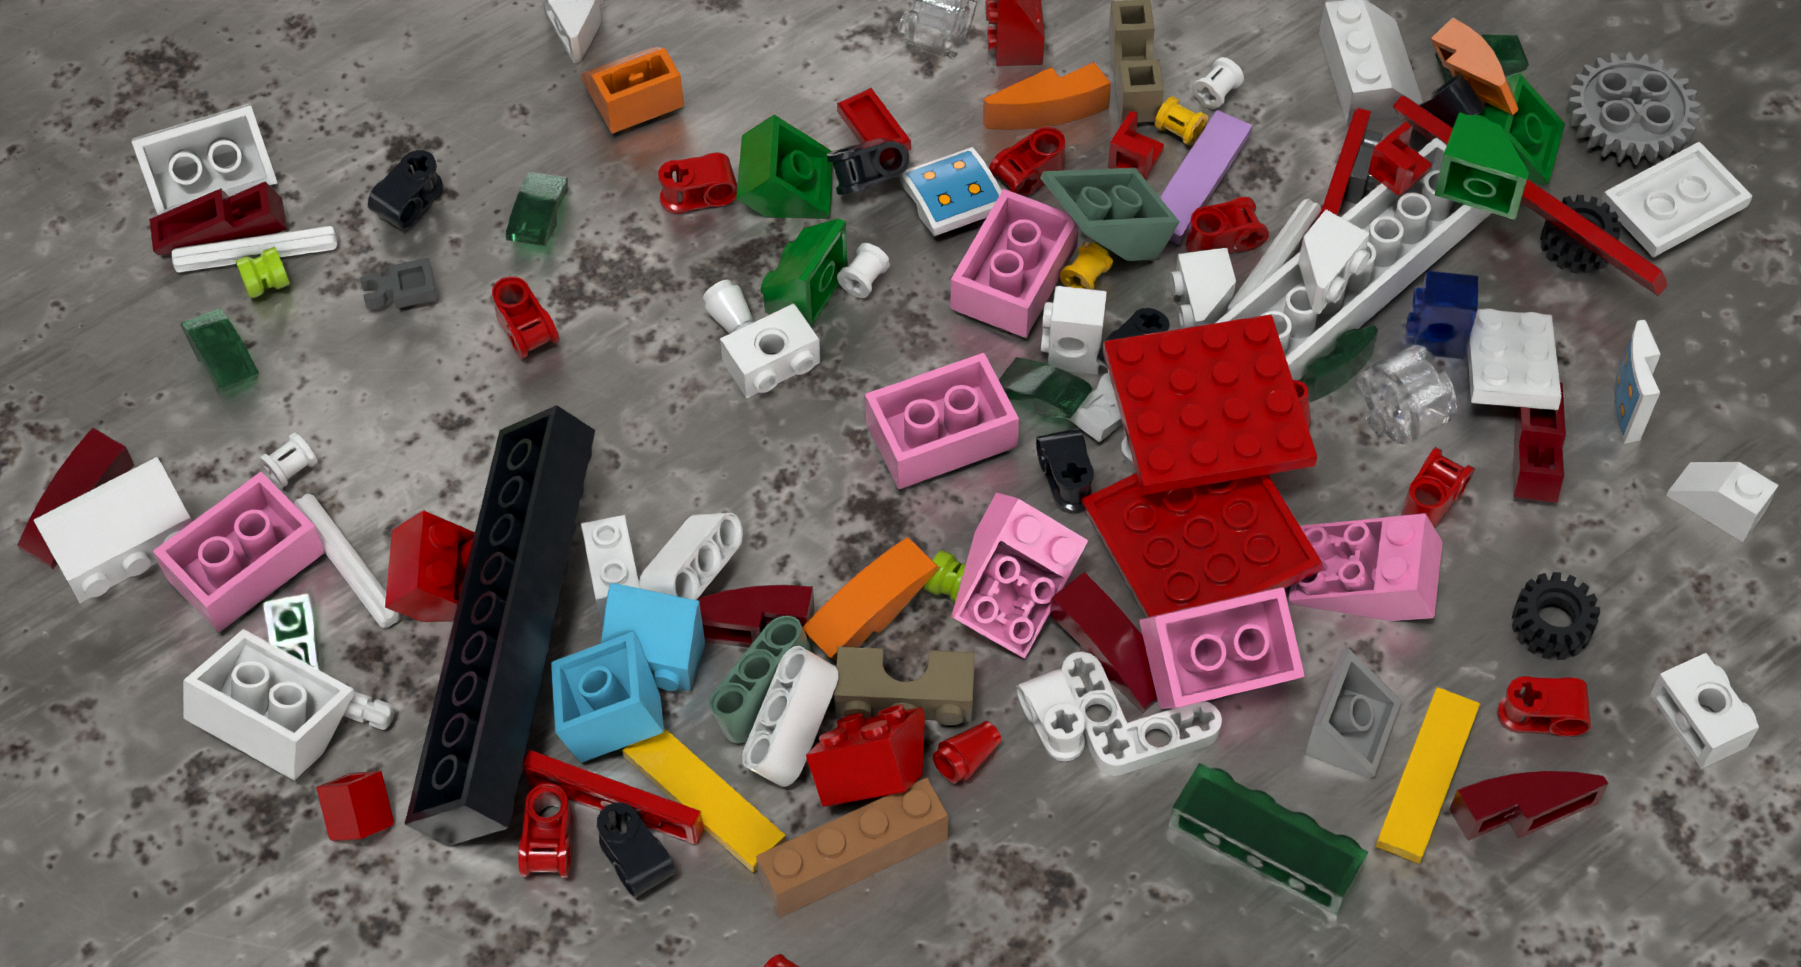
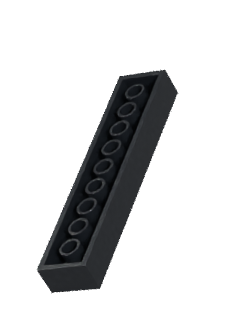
[404,405,595,846]

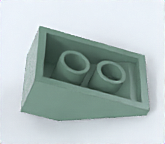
[1040,168,1180,261]

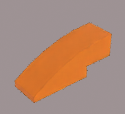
[1430,18,1518,115]
[983,62,1111,130]
[803,537,940,661]

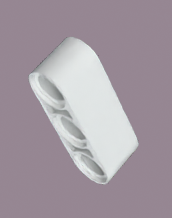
[639,513,743,600]
[742,646,839,787]

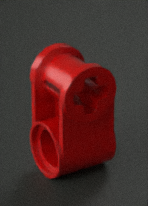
[989,127,1065,198]
[658,152,738,214]
[1185,196,1269,254]
[492,276,560,359]
[1401,447,1475,528]
[1497,676,1591,737]
[518,783,573,878]

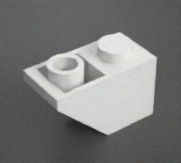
[1298,210,1370,314]
[1170,248,1236,329]

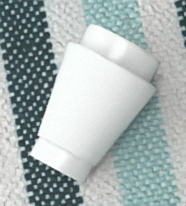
[703,280,755,334]

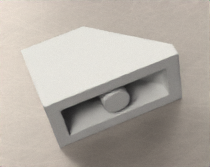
[542,0,604,64]
[1666,462,1779,542]

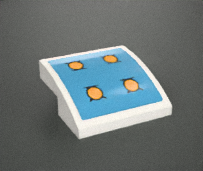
[900,147,1002,236]
[1614,320,1661,444]

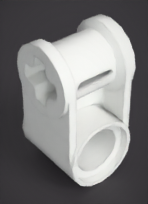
[1016,668,1085,762]

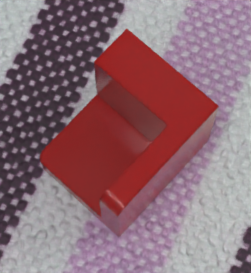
[1108,110,1164,180]
[1368,121,1432,196]
[316,771,394,841]

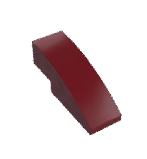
[149,181,287,255]
[1513,383,1566,503]
[17,427,134,569]
[1050,572,1158,713]
[697,585,814,648]
[1449,771,1609,841]

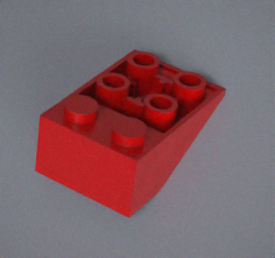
[985,0,1044,66]

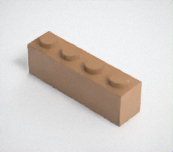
[756,777,948,918]

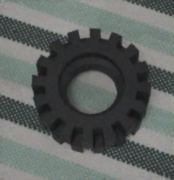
[1540,195,1621,274]
[1511,572,1600,660]

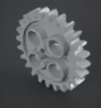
[1566,52,1701,165]

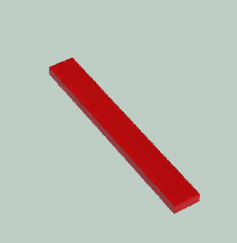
[1392,96,1668,296]

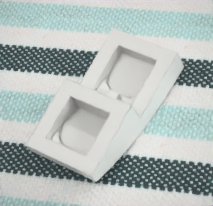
[1067,372,1123,442]

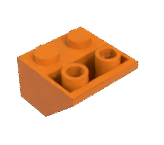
[580,47,684,134]

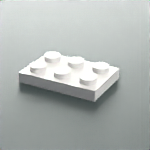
[1601,142,1753,258]
[1465,308,1561,410]

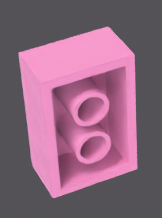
[950,189,1079,338]
[865,353,1019,490]
[153,472,325,633]
[1139,587,1305,709]

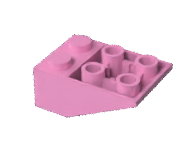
[951,492,1088,659]
[1289,513,1443,621]

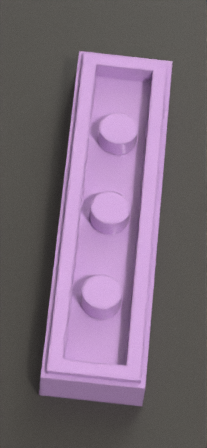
[1160,110,1253,245]

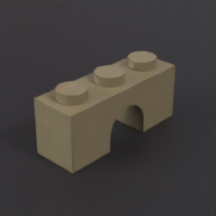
[1108,0,1164,123]
[834,647,975,725]

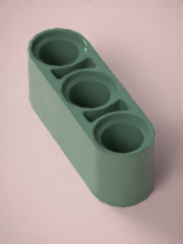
[709,616,815,743]

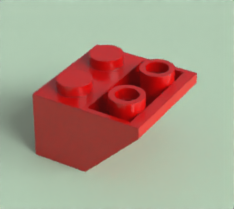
[385,510,475,622]
[806,705,925,807]

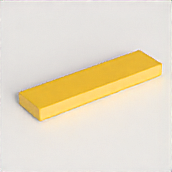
[1375,687,1480,864]
[622,728,786,874]

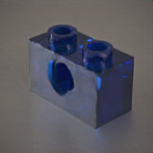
[1406,271,1478,359]

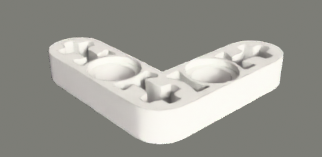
[1061,652,1222,776]

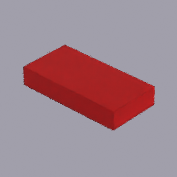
[837,88,911,164]

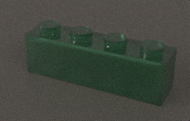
[1169,763,1368,916]

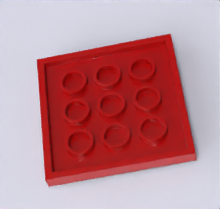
[1103,314,1317,495]
[1081,473,1322,618]

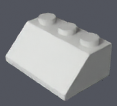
[1319,0,1423,124]
[132,103,277,215]
[34,457,192,603]
[183,629,354,781]

